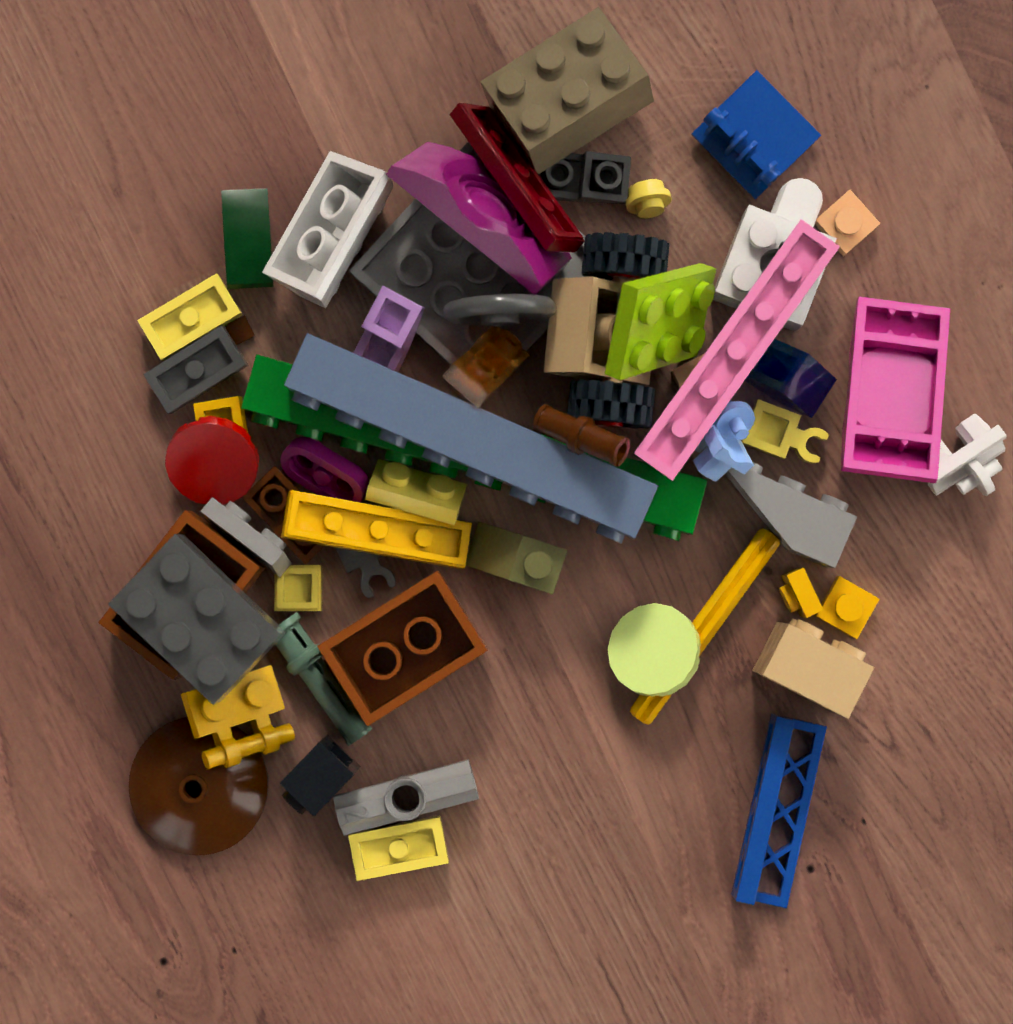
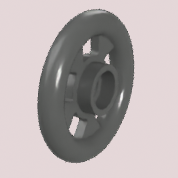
[443,294,557,327]

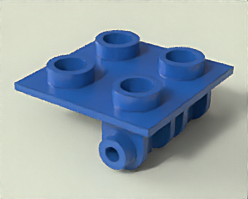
[691,70,821,200]

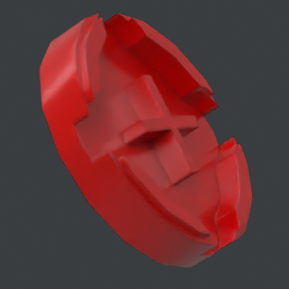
[165,416,260,505]

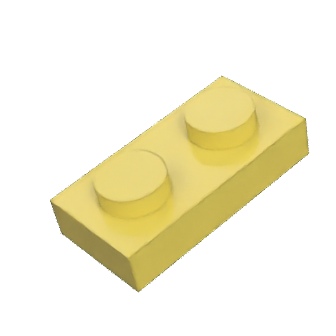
[137,273,243,362]
[365,459,467,525]
[348,815,449,881]

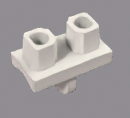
[928,414,1007,496]

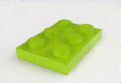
[604,263,716,380]

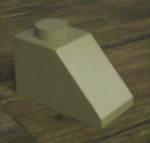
[466,522,568,595]

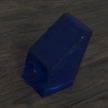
[744,338,837,418]

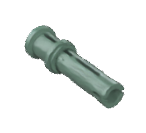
[275,612,373,746]

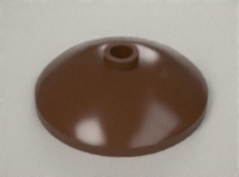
[129,717,268,856]

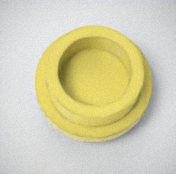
[625,179,672,219]

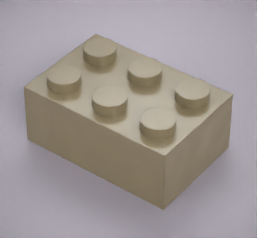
[480,7,654,174]

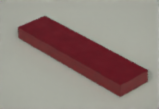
[449,103,585,252]

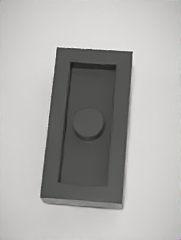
[143,325,249,414]

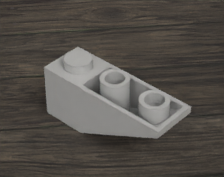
[725,462,857,568]

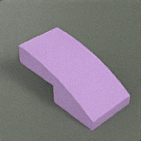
[353,285,425,372]

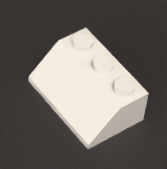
[262,151,394,308]

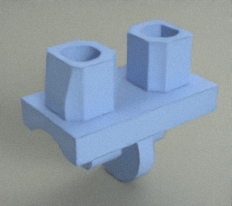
[693,400,755,482]

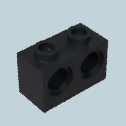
[280,734,361,816]

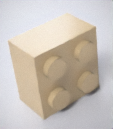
[752,618,875,719]

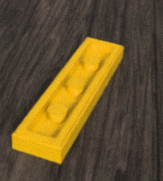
[281,490,472,569]

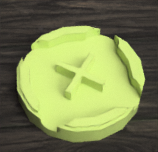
[608,603,701,697]

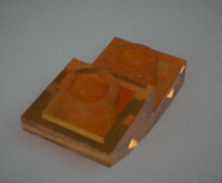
[442,327,530,408]

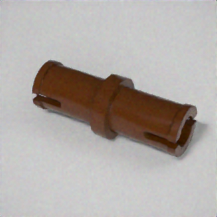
[533,404,630,467]

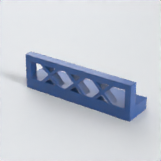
[731,714,827,908]

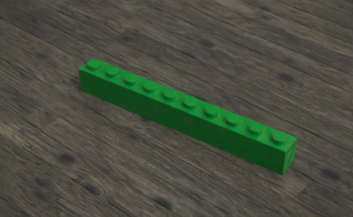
[241,354,708,541]

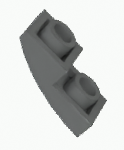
[538,151,631,204]

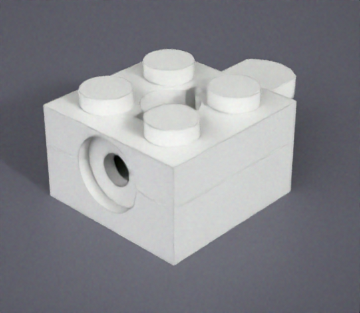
[713,178,837,332]

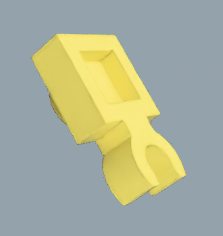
[741,399,829,464]

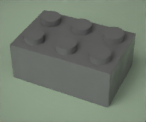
[108,534,286,705]

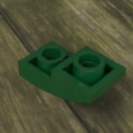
[221,188,274,289]

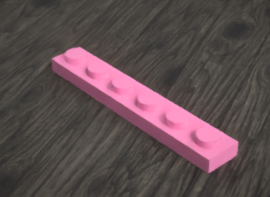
[633,219,840,481]

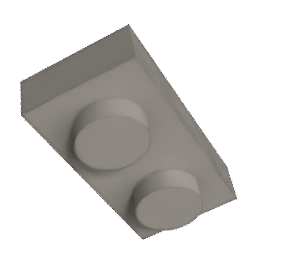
[200,497,292,577]

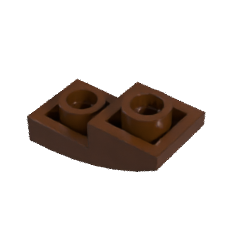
[242,465,325,565]

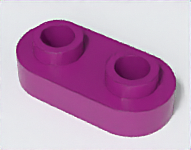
[280,437,370,503]

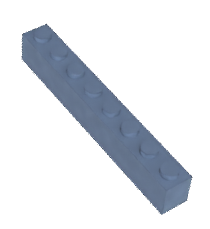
[284,333,658,544]

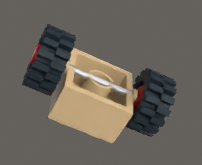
[544,232,670,429]

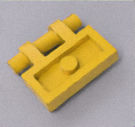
[181,665,295,769]

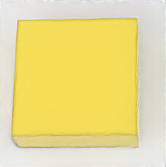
[274,565,322,611]

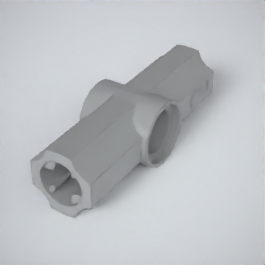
[333,759,479,836]

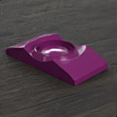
[386,142,572,295]

